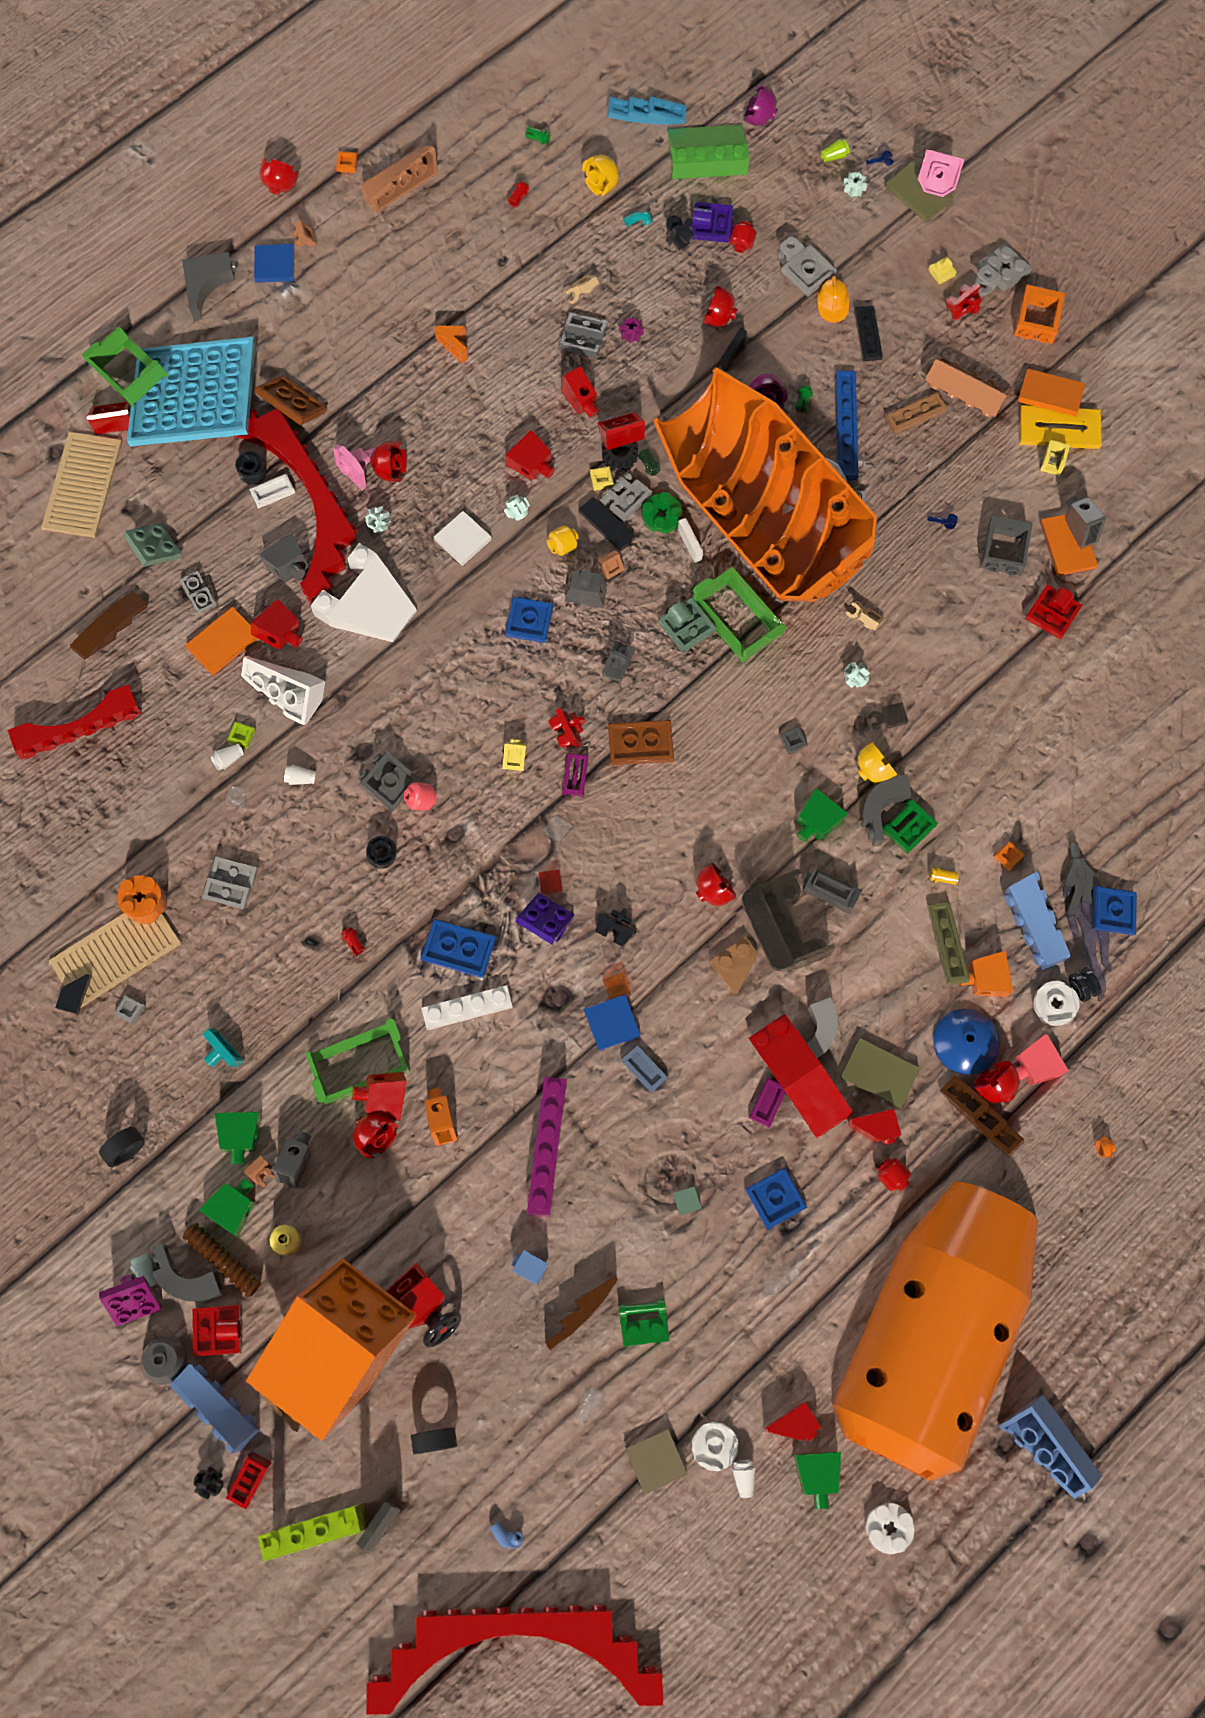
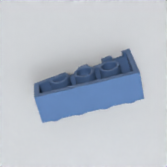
[1004,872,1070,971]
[170,1364,260,1453]
[999,1395,1102,1499]

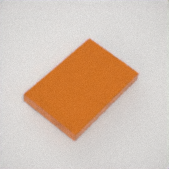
[1018,369,1086,417]
[1040,514,1098,576]
[185,607,258,676]

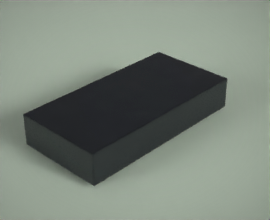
[720,328,747,371]

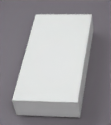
[249,474,295,509]
[678,518,703,564]

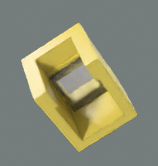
[1040,440,1070,476]

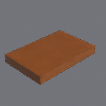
[255,375,327,425]
[608,720,674,766]

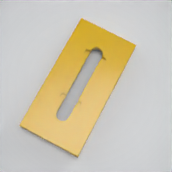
[1019,405,1102,449]

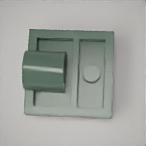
[124,523,181,567]
[658,598,717,653]

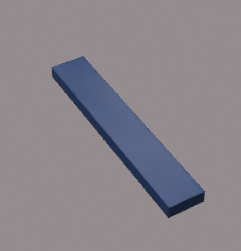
[835,371,859,480]

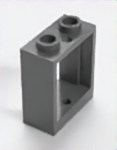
[981,515,1033,576]

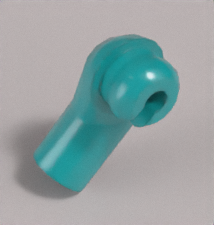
[623,211,653,227]

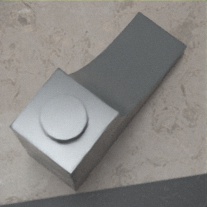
[182,252,237,321]

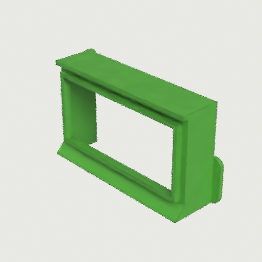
[82,327,170,408]
[693,567,786,663]
[305,1019,410,1105]

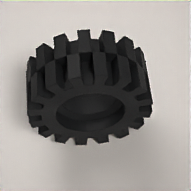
[602,442,638,472]

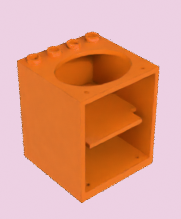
[246,1258,417,1441]

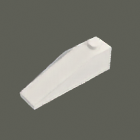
[241,656,325,725]

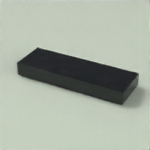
[854,305,883,362]
[579,497,635,552]

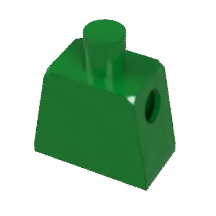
[796,788,848,842]
[215,1112,262,1165]
[199,1178,255,1237]
[793,1452,841,1509]

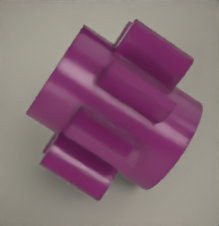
[619,317,644,343]

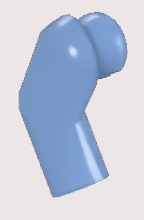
[489,1521,524,1548]

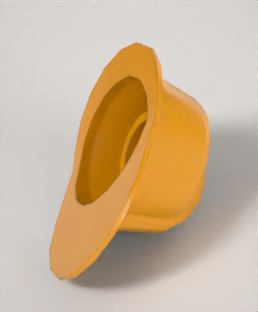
[817,276,849,323]

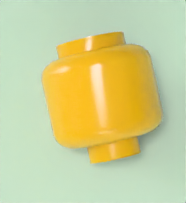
[547,525,579,556]

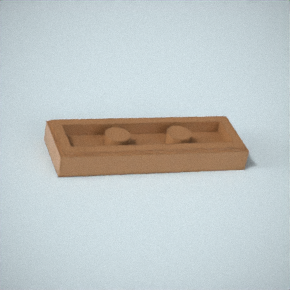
[885,392,947,434]

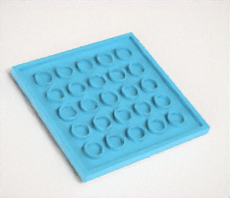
[127,337,256,446]

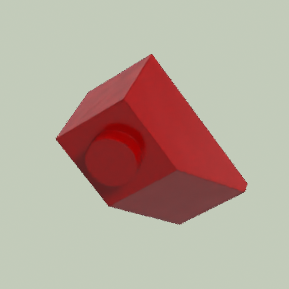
[848,1109,902,1146]
[764,1402,821,1442]

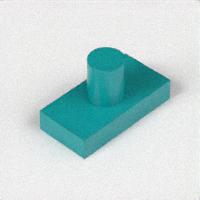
[202,1028,245,1067]

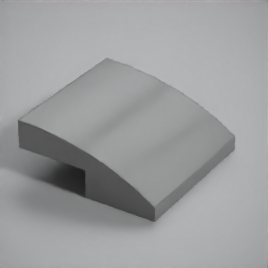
[202,857,259,909]

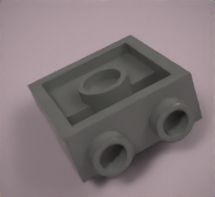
[358,751,420,812]

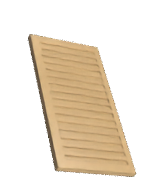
[41,432,122,538]
[49,913,181,1008]

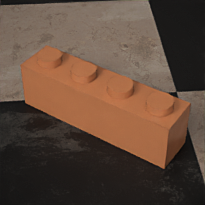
[361,146,438,213]
[925,356,1013,417]

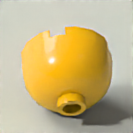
[582,154,619,196]
[857,742,898,784]

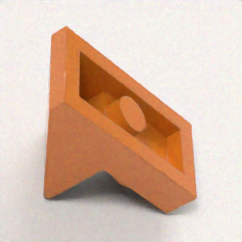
[434,326,468,364]

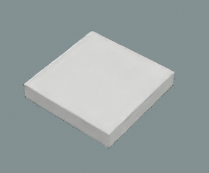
[434,511,492,566]

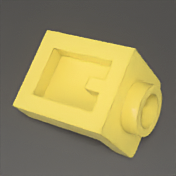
[502,739,527,771]

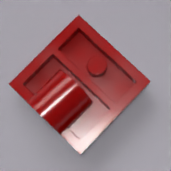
[1025,584,1083,640]
[192,1305,242,1357]

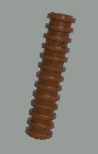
[183,1223,261,1298]

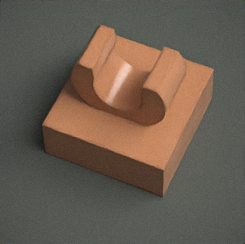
[292,220,317,247]
[598,550,625,579]
[244,1155,275,1187]

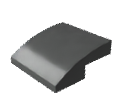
[559,312,608,359]
[356,1500,402,1552]

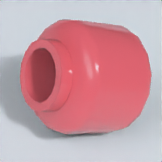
[404,782,437,811]

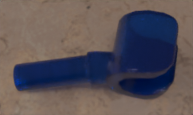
[866,150,894,166]
[928,514,958,530]

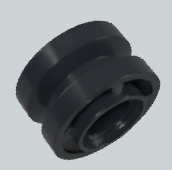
[235,451,266,484]
[366,836,397,869]
[1069,967,1101,1002]

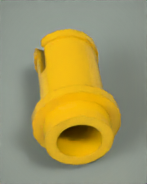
[930,866,958,885]

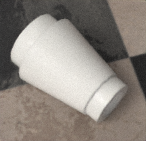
[210,744,244,771]
[284,764,316,785]
[732,1460,756,1498]

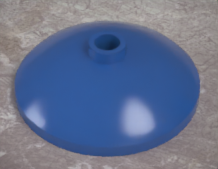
[933,1009,1000,1075]

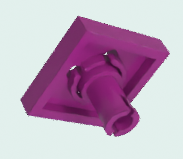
[99,1275,161,1326]

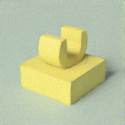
[929,257,957,284]

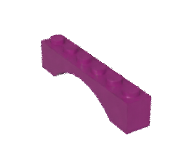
[527,1077,567,1218]

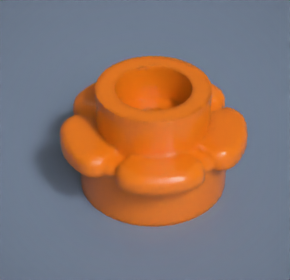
[1095,1136,1116,1158]

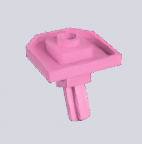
[918,149,964,197]
[333,445,376,490]

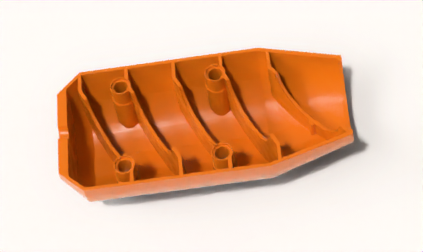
[653,367,877,602]
[832,1181,1038,1481]

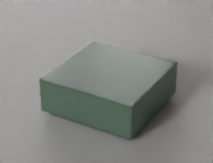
[673,1186,702,1216]

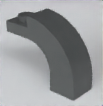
[860,775,911,846]
[152,1243,225,1302]

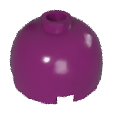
[743,84,778,126]
[749,373,788,409]

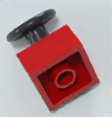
[385,1262,461,1347]

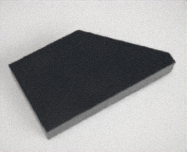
[55,974,92,1015]

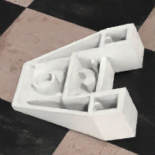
[311,543,417,642]

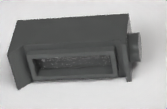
[802,867,862,914]

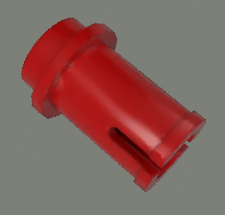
[507,181,529,208]
[341,927,366,956]

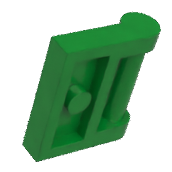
[882,799,938,854]
[618,1298,669,1347]

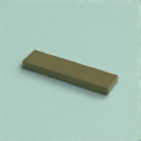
[928,902,970,986]

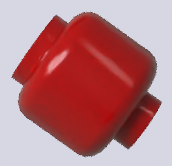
[729,221,757,253]
[877,1157,911,1192]

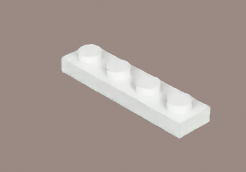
[422,985,513,1031]

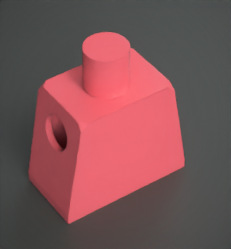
[1015,1034,1069,1086]

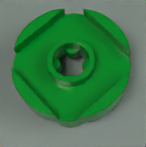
[642,492,682,533]

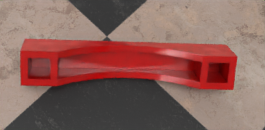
[7,684,142,759]

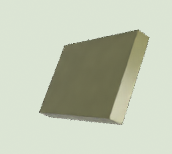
[885,161,954,223]
[840,1038,920,1109]

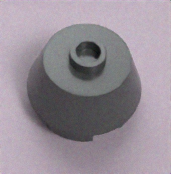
[141,1336,187,1385]

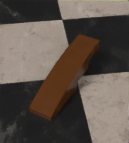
[70,591,148,660]
[940,1075,1024,1157]
[545,1276,618,1350]

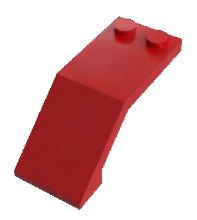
[748,1013,854,1138]

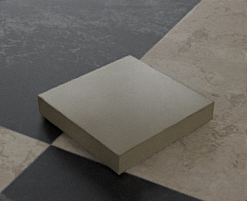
[625,1429,688,1495]

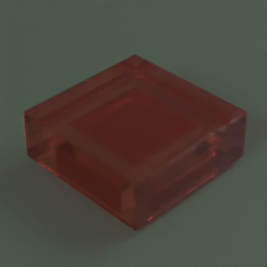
[538,870,562,895]

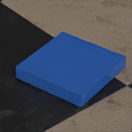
[254,244,294,283]
[505,597,554,643]
[1092,886,1137,936]
[584,995,640,1051]
[745,1167,807,1230]

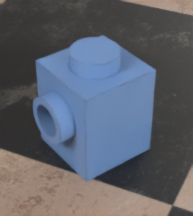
[511,1250,548,1286]

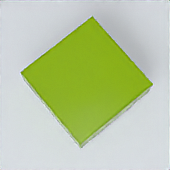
[227,722,256,749]

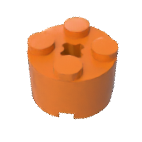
[117,875,167,924]

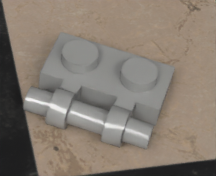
[599,473,652,522]

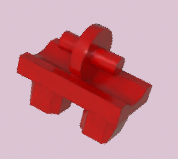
[946,283,982,321]
[548,708,586,748]

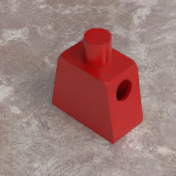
[561,366,599,418]
[505,430,555,480]
[251,599,303,649]
[352,1072,407,1121]

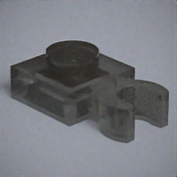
[868,702,908,729]

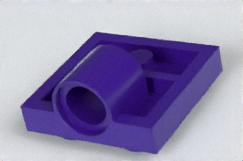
[692,202,733,243]
[515,892,575,945]

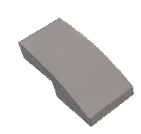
[179,571,217,615]

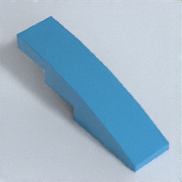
[607,96,686,125]

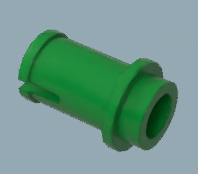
[525,126,551,145]
[795,385,813,413]

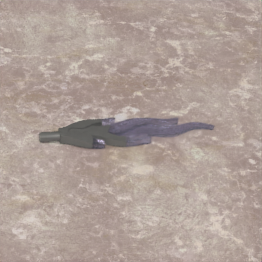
[1063,842,1112,1001]

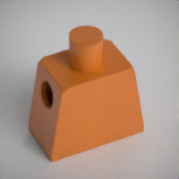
[959,951,1013,997]
[424,1088,458,1146]

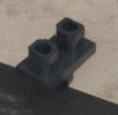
[666,215,694,251]
[595,908,637,947]

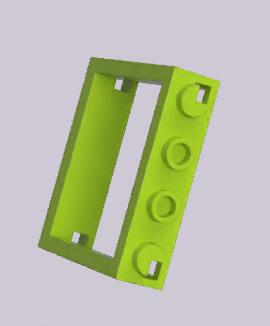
[258,1502,370,1562]

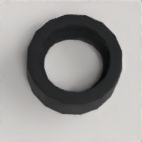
[99,1126,145,1168]
[411,1427,457,1455]

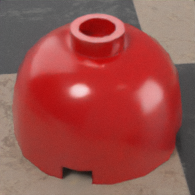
[260,158,299,195]
[703,285,738,328]
[370,441,407,482]
[696,862,736,906]
[974,1061,1020,1103]
[353,1114,398,1159]

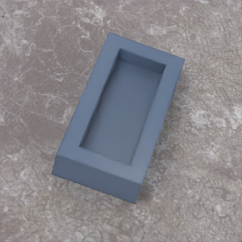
[621,1045,668,1094]

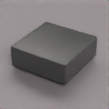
[779,726,808,755]

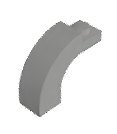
[807,997,838,1060]

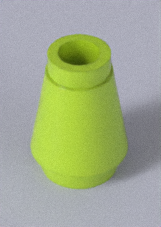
[820,139,850,163]

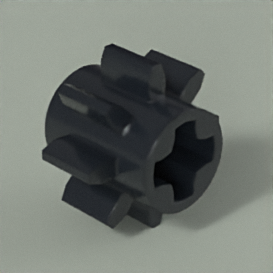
[193,1466,224,1500]

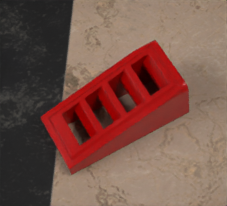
[226,1451,272,1510]

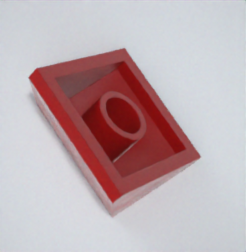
[87,401,131,435]
[597,412,645,450]

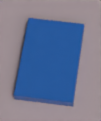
[421,919,497,979]

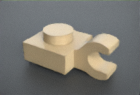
[563,275,599,304]
[846,601,885,630]

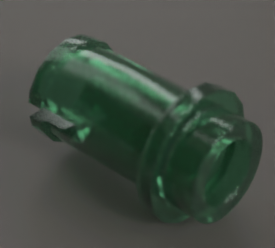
[638,449,660,476]

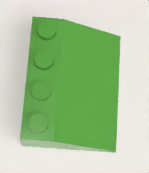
[667,125,749,179]

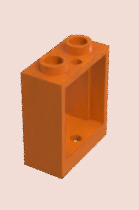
[1014,285,1065,344]

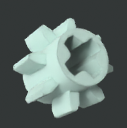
[843,172,867,197]
[504,495,530,521]
[365,506,391,532]
[843,662,870,688]

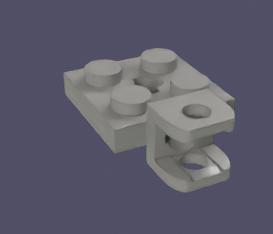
[778,237,837,297]
[972,243,1033,296]

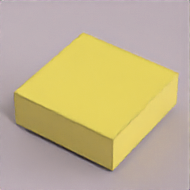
[590,466,614,491]

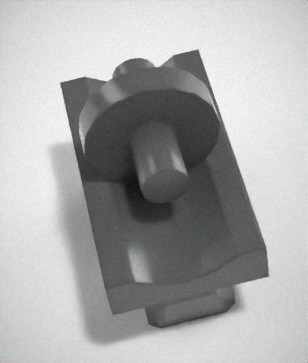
[602,641,635,682]

